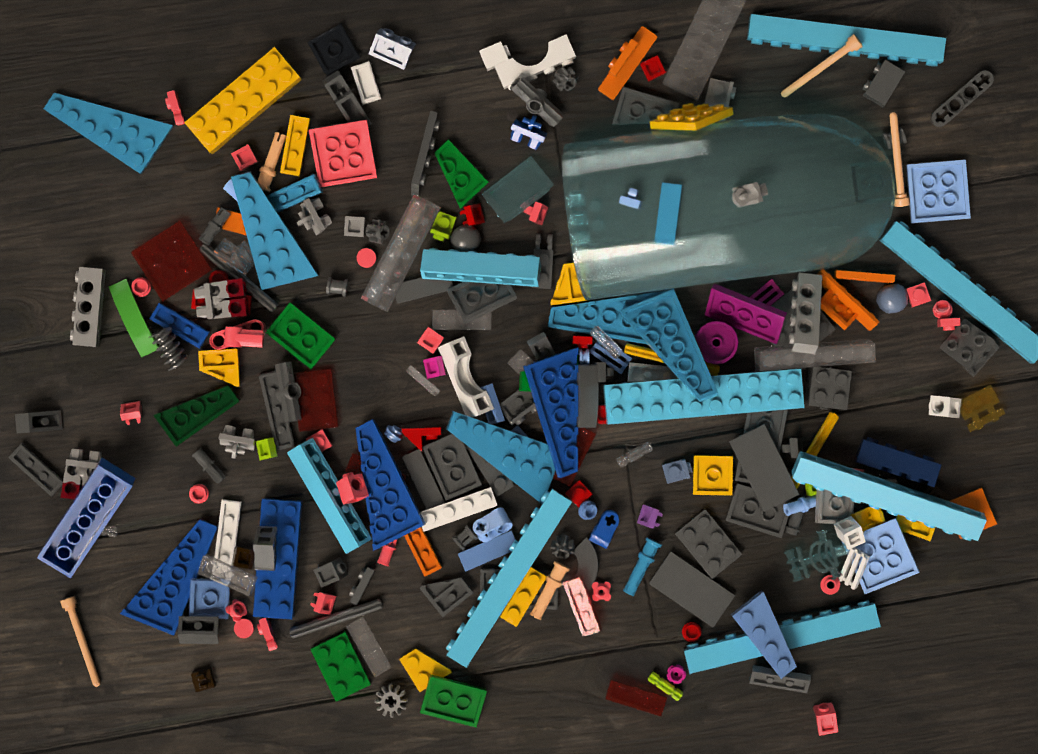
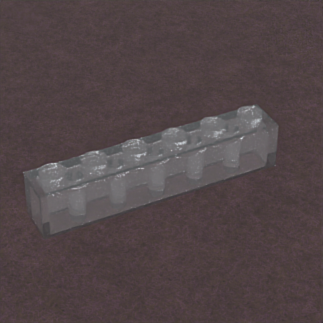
[360,194,441,312]
[754,339,876,371]

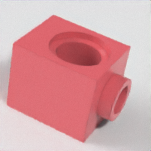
[336,472,369,505]

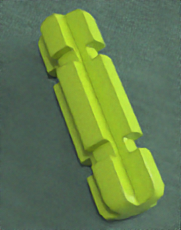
[648,672,683,701]

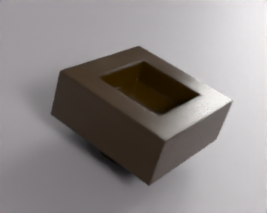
[231,547,254,570]

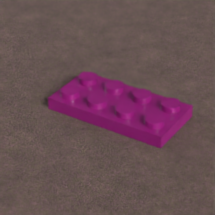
[705,284,787,344]

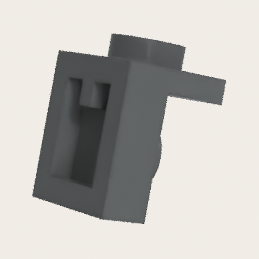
[313,557,348,588]

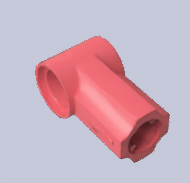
[224,327,264,348]

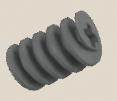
[149,327,188,371]

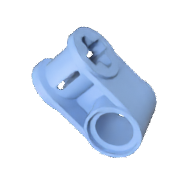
[473,508,513,542]

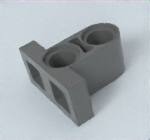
[253,526,277,571]

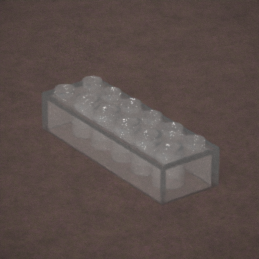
[662,0,746,101]

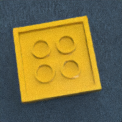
[650,103,734,131]

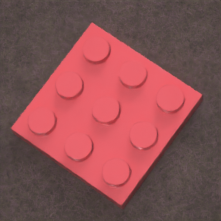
[309,119,377,187]

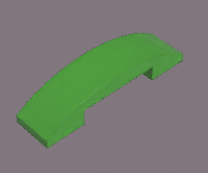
[109,279,158,357]

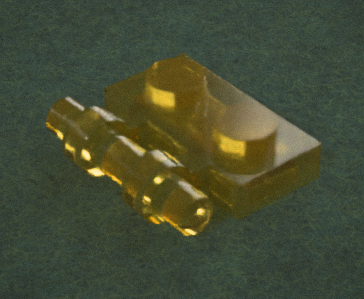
[960,385,1005,432]

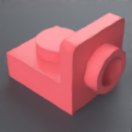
[813,702,838,736]

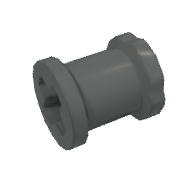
[882,127,907,150]
[326,277,348,297]
[452,525,478,551]

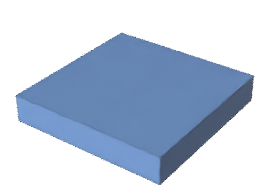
[189,579,230,619]

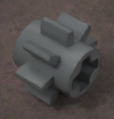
[553,67,578,91]
[365,219,390,244]
[551,535,575,559]

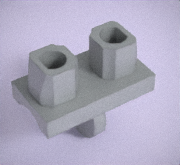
[732,182,768,207]
[297,198,332,236]
[219,425,255,459]

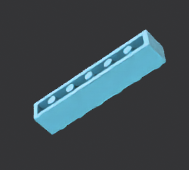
[420,248,541,287]
[287,438,372,554]

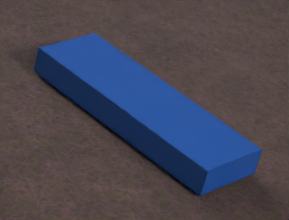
[149,302,210,349]

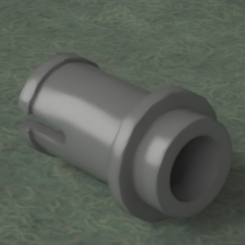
[785,512,804,536]

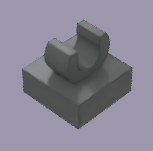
[592,362,614,382]
[782,438,804,458]

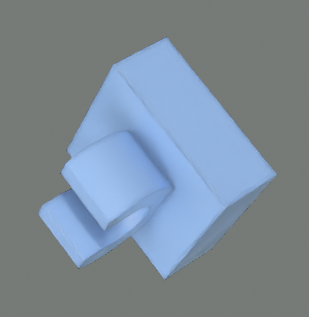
[619,188,642,210]

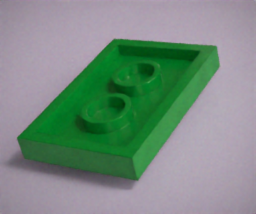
[266,302,336,370]
[310,632,371,702]
[420,674,487,727]

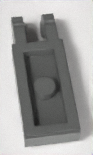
[532,233,553,289]

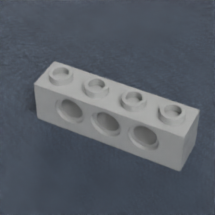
[70,267,106,347]
[789,272,822,354]

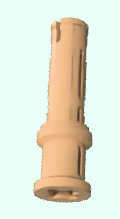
[257,132,286,192]
[530,561,570,620]

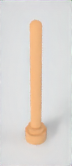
[781,34,863,98]
[889,112,910,207]
[60,596,101,687]

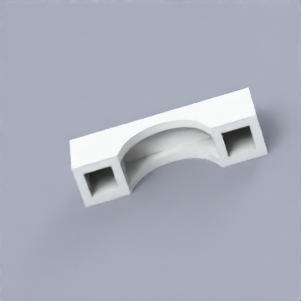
[495,34,576,90]
[438,337,494,418]

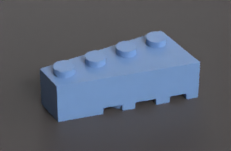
[731,590,797,679]

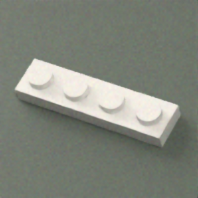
[420,487,497,532]

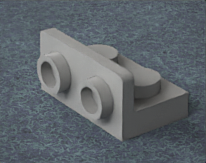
[704,78,736,122]

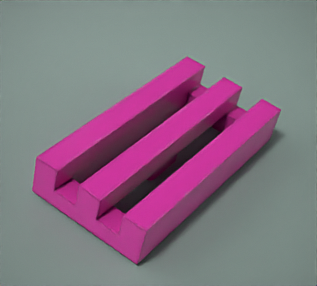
[749,279,784,306]

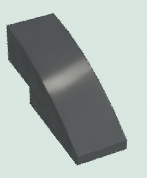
[322,71,372,126]
[577,364,599,428]

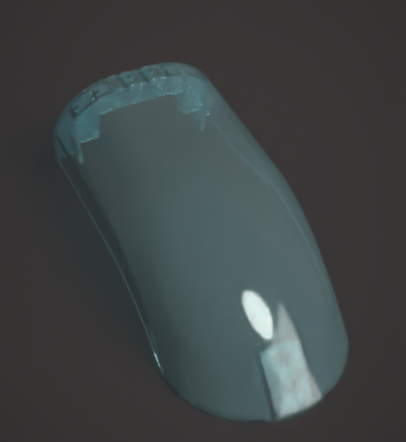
[562,114,895,300]

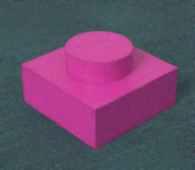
[423,356,446,379]

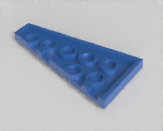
[523,347,579,478]
[355,419,426,551]
[120,519,218,636]

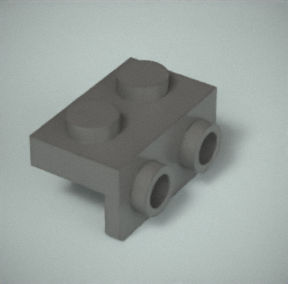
[500,389,537,425]

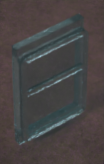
[482,156,554,223]

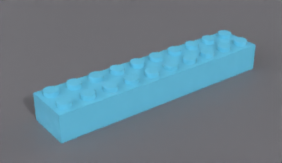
[603,369,804,424]

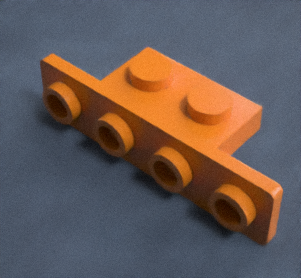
[598,26,657,100]
[816,269,879,331]

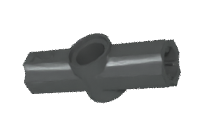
[510,76,564,127]
[275,362,302,423]

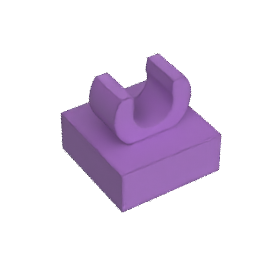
[637,504,663,528]

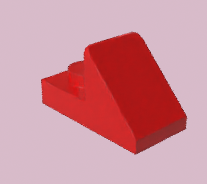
[402,427,442,451]

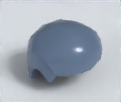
[876,284,909,314]

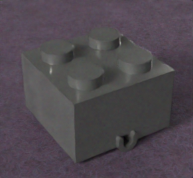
[804,366,852,410]

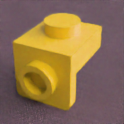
[850,506,886,531]

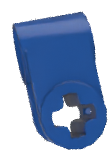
[589,510,619,549]

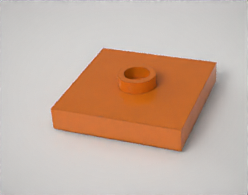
[949,488,997,539]

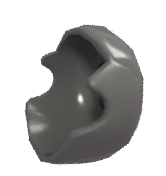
[450,225,481,252]

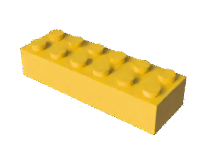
[184,47,302,155]

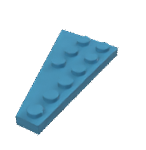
[43,93,174,175]
[231,171,318,290]

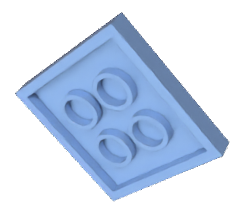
[906,160,971,223]
[842,518,920,594]

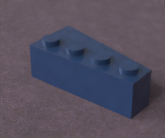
[854,437,941,487]

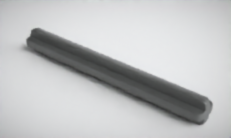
[200,243,278,312]
[289,599,383,639]

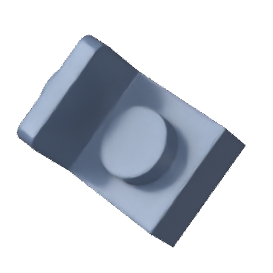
[662,459,693,484]

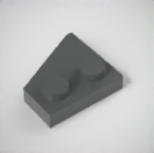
[420,577,474,617]

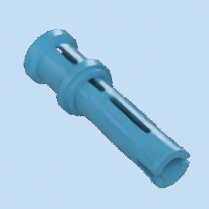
[623,537,662,596]

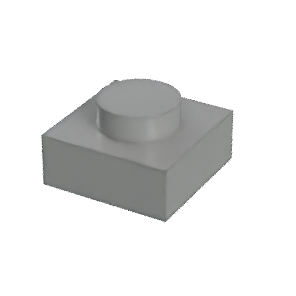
[344,216,365,237]

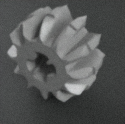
[375,684,408,718]

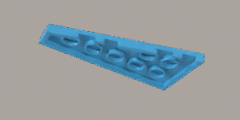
[619,289,718,402]
[548,290,670,345]
[446,411,555,504]

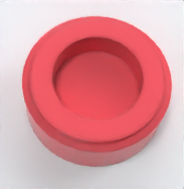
[357,248,377,268]
[234,618,254,638]

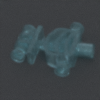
[783,529,849,582]

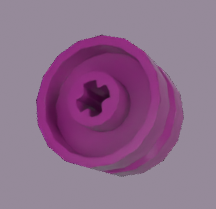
[695,321,738,364]

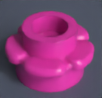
[667,665,686,684]

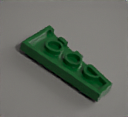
[154,386,240,447]

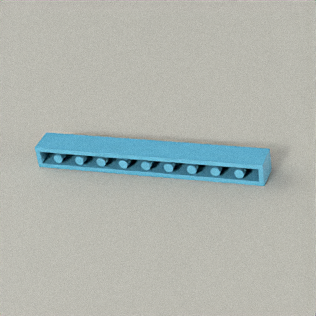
[747,14,946,66]
[879,221,1038,364]
[792,451,987,541]
[446,489,572,668]
[683,600,881,674]

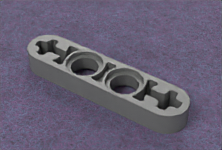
[930,70,994,127]

